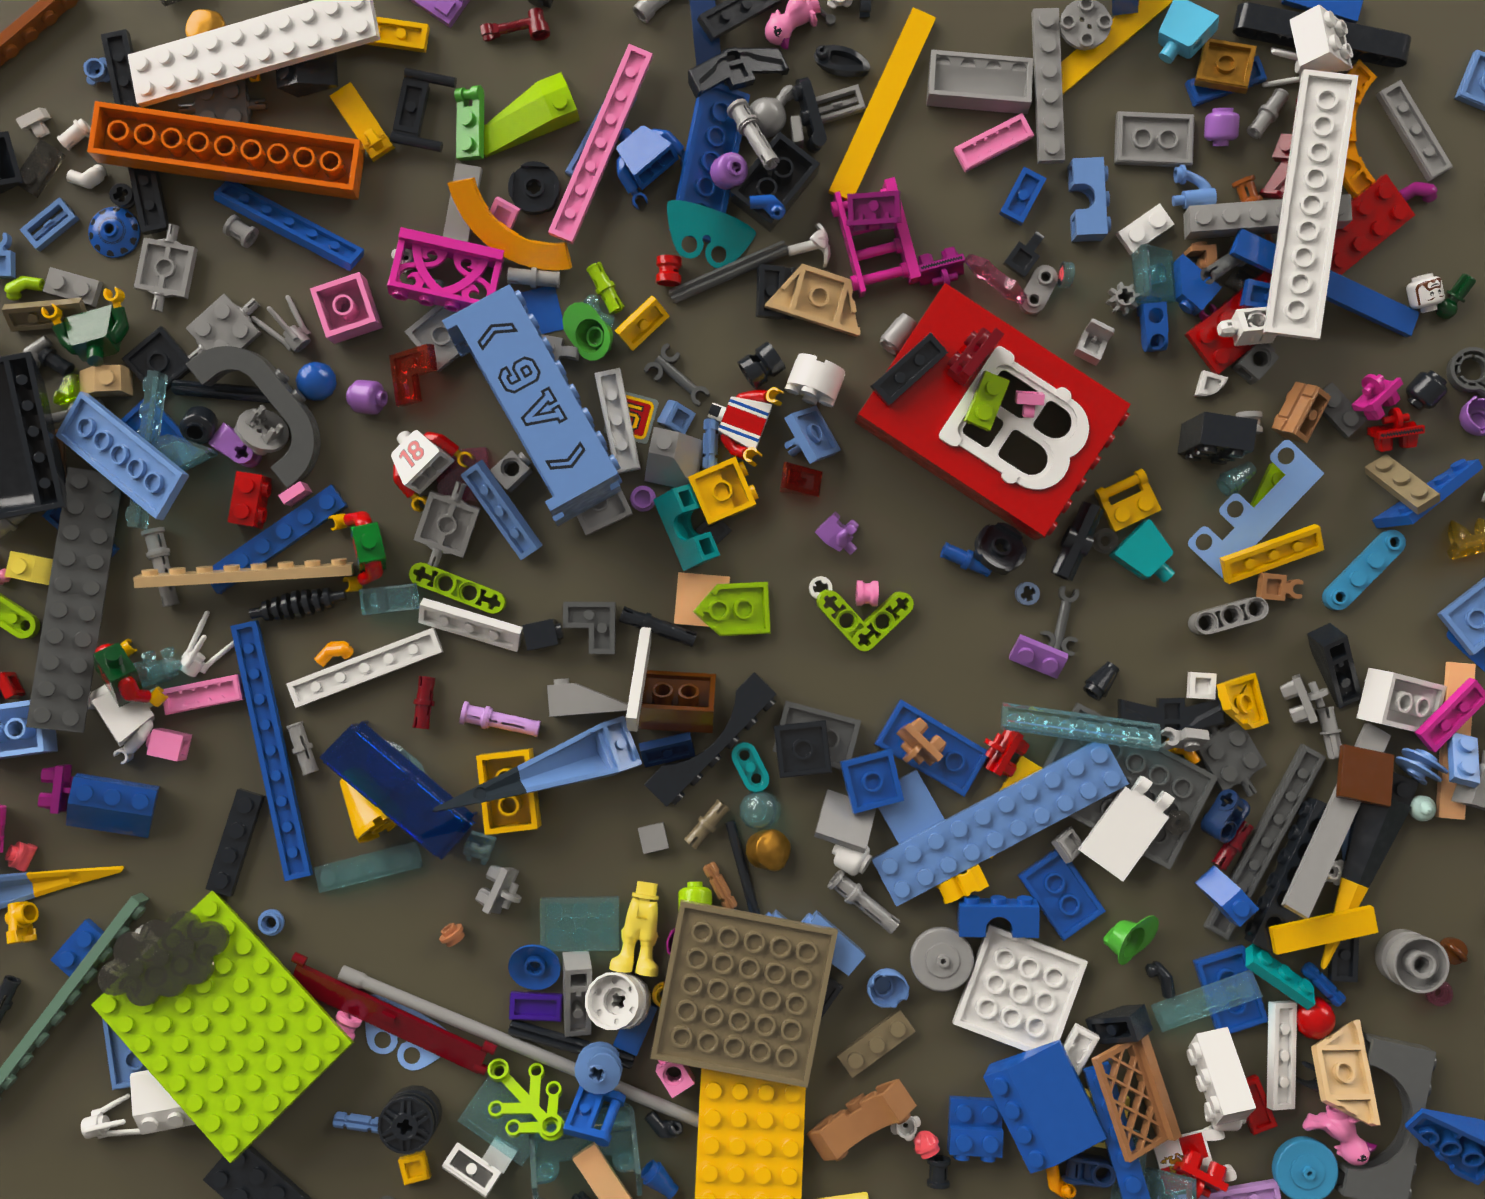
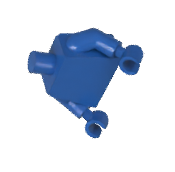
[616,125,685,210]

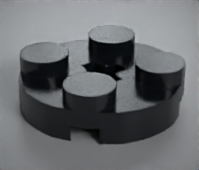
[508,161,561,215]
[973,522,1027,575]

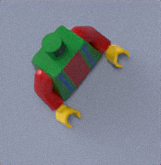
[328,511,386,592]

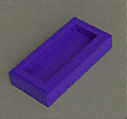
[509,991,563,1022]

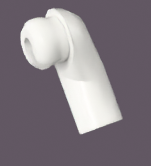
[66,164,107,189]

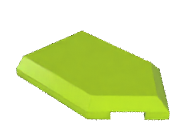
[693,582,771,636]

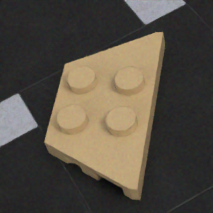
[764,264,861,337]
[1311,1020,1381,1127]

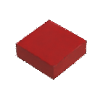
[0,672,26,700]

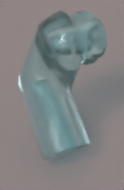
[583,294,615,328]

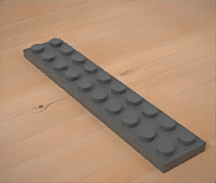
[26,467,122,733]

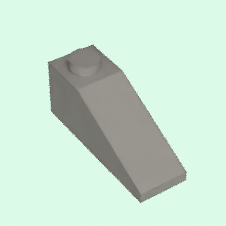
[547,678,628,717]
[562,950,592,1037]

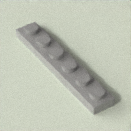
[1031,8,1065,164]

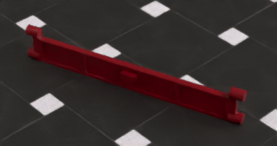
[291,952,498,1076]

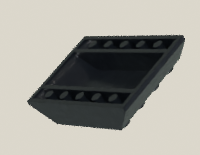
[0,351,67,520]

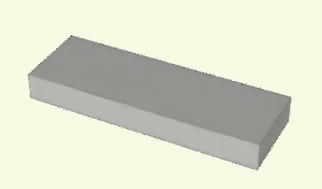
[443,163,483,242]

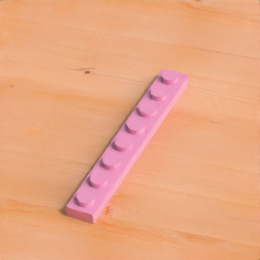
[548,44,653,244]

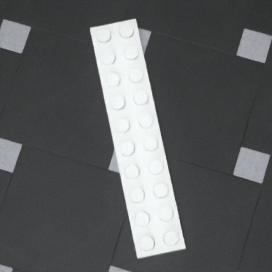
[128,0,381,108]
[1263,69,1359,341]

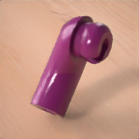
[1399,182,1438,203]

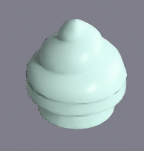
[1409,795,1436,821]

